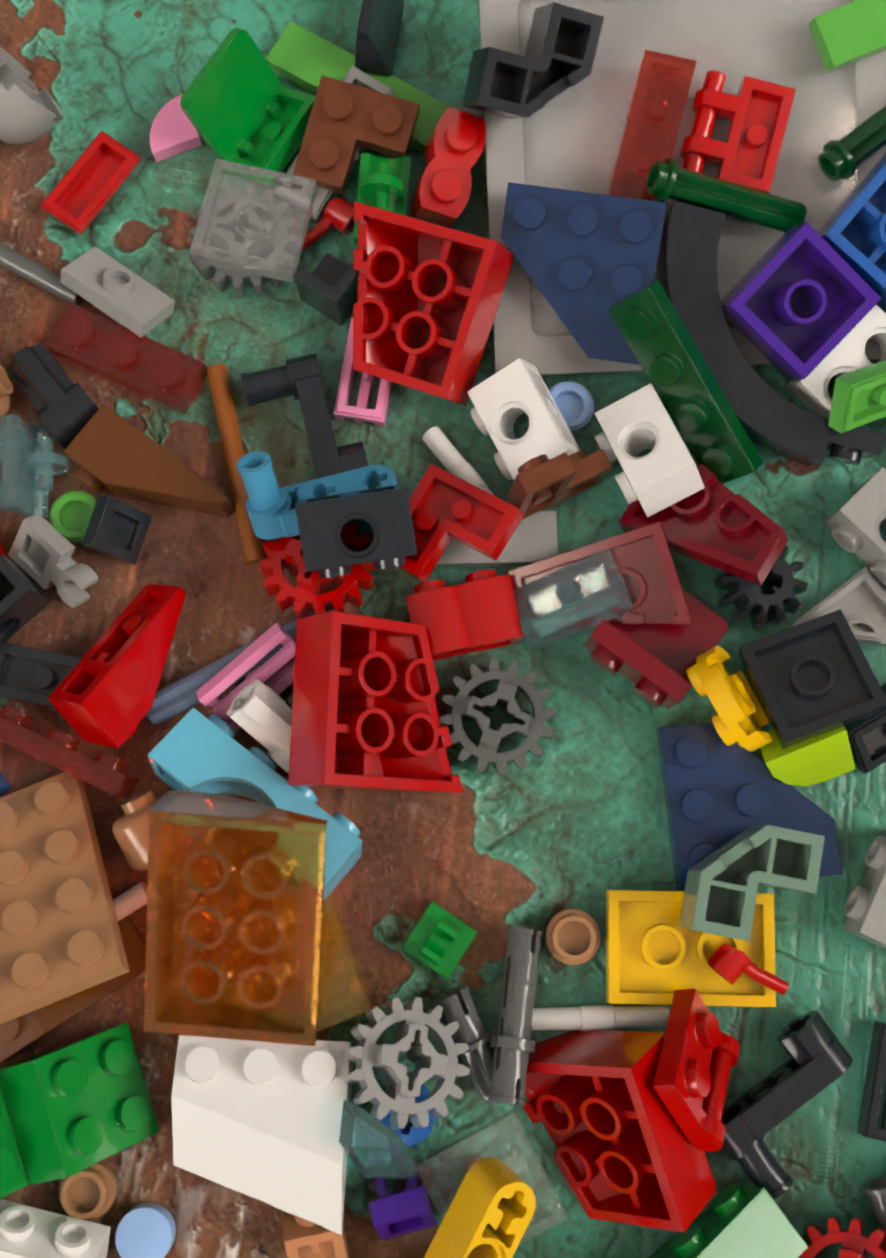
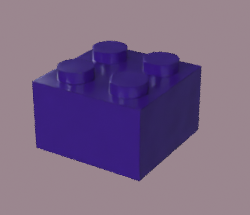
[721,222,882,379]

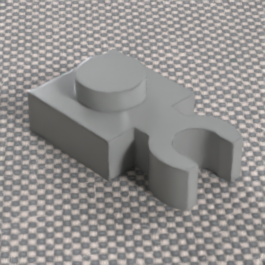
[8,513,99,608]

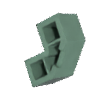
[679,825,825,941]

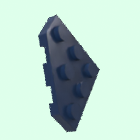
[501,182,667,365]
[656,723,842,890]

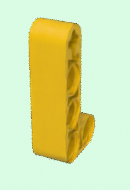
[424,1156,536,1258]

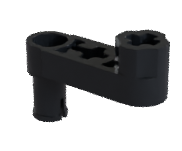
[241,353,368,479]
[721,1010,853,1200]

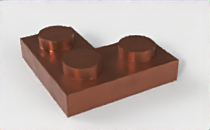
[293,75,420,194]
[505,449,612,520]

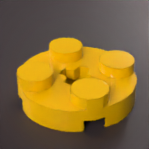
[687,646,773,752]

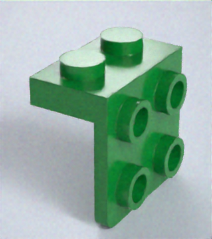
[180,28,315,188]

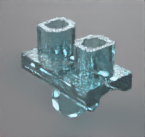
[0,414,68,518]

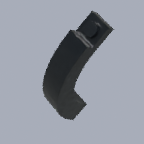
[659,200,886,466]

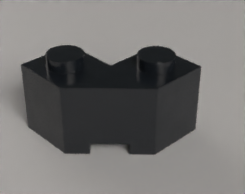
[462,2,604,119]

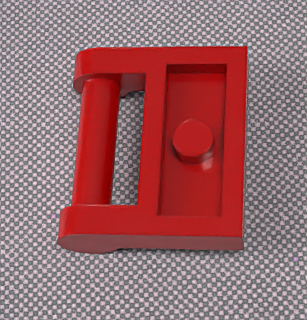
[653,989,740,1152]

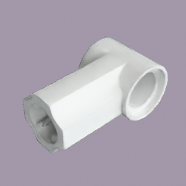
[226,678,292,774]

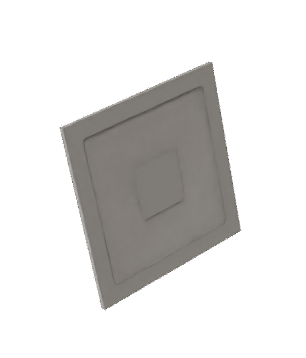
[479,0,886,376]

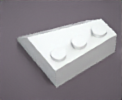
[171,1035,354,1235]

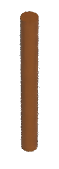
[207,364,266,565]

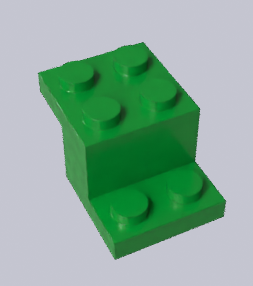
[0,1022,160,1199]

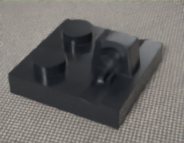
[739,609,886,749]

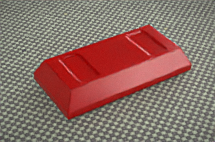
[40,131,142,235]

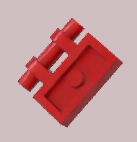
[680,71,796,193]

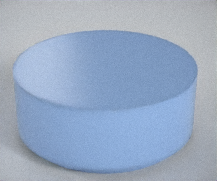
[549,382,594,435]
[115,1202,176,1258]

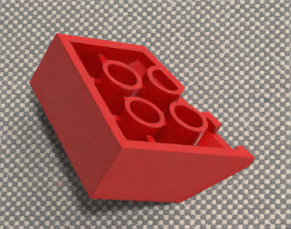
[353,202,514,406]
[288,611,463,793]
[523,1030,717,1233]

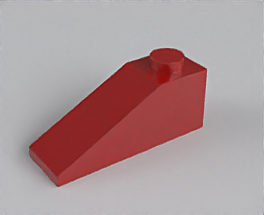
[47,584,186,749]

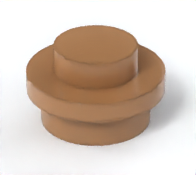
[545,909,601,965]
[59,1162,117,1221]

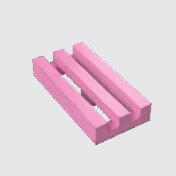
[333,318,393,428]
[196,622,296,733]

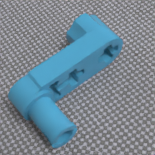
[236,451,398,540]

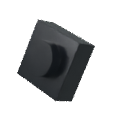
[81,496,152,565]

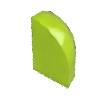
[761,726,856,786]

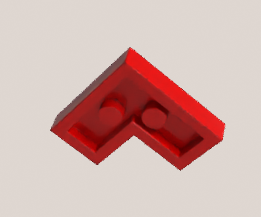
[396,464,524,583]

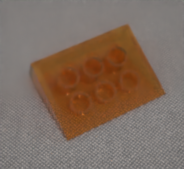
[144,790,327,1046]

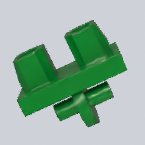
[353,153,412,245]

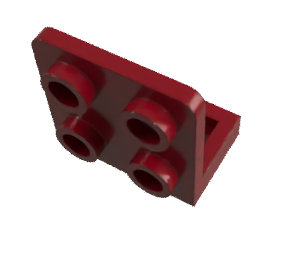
[583,589,728,709]

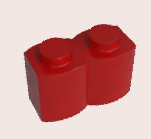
[410,107,486,228]
[405,569,523,661]

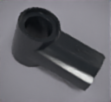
[6,343,99,449]

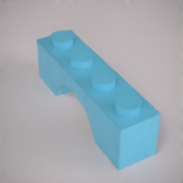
[148,707,363,907]

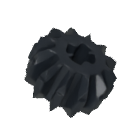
[714,546,808,630]

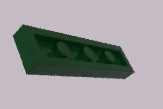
[607,279,763,484]

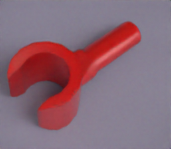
[298,197,355,253]
[707,944,789,995]

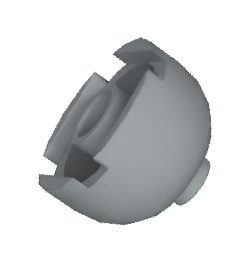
[0,47,63,146]

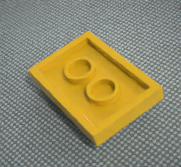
[606,889,776,1007]

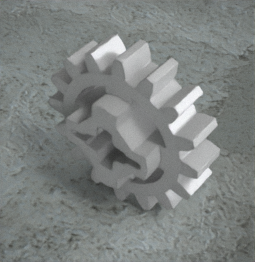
[343,997,470,1130]

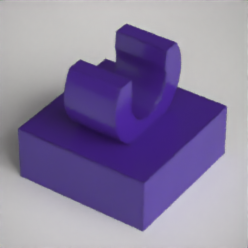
[369,1165,438,1241]

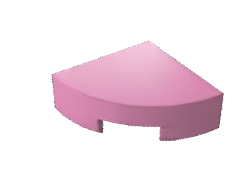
[150,94,202,163]

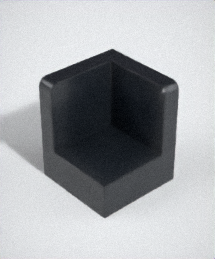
[294,252,359,326]

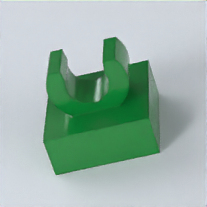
[402,901,478,980]

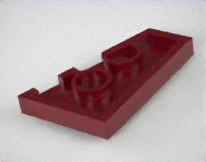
[619,461,788,585]
[507,521,694,625]

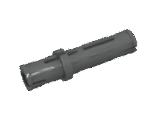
[488,927,543,1106]

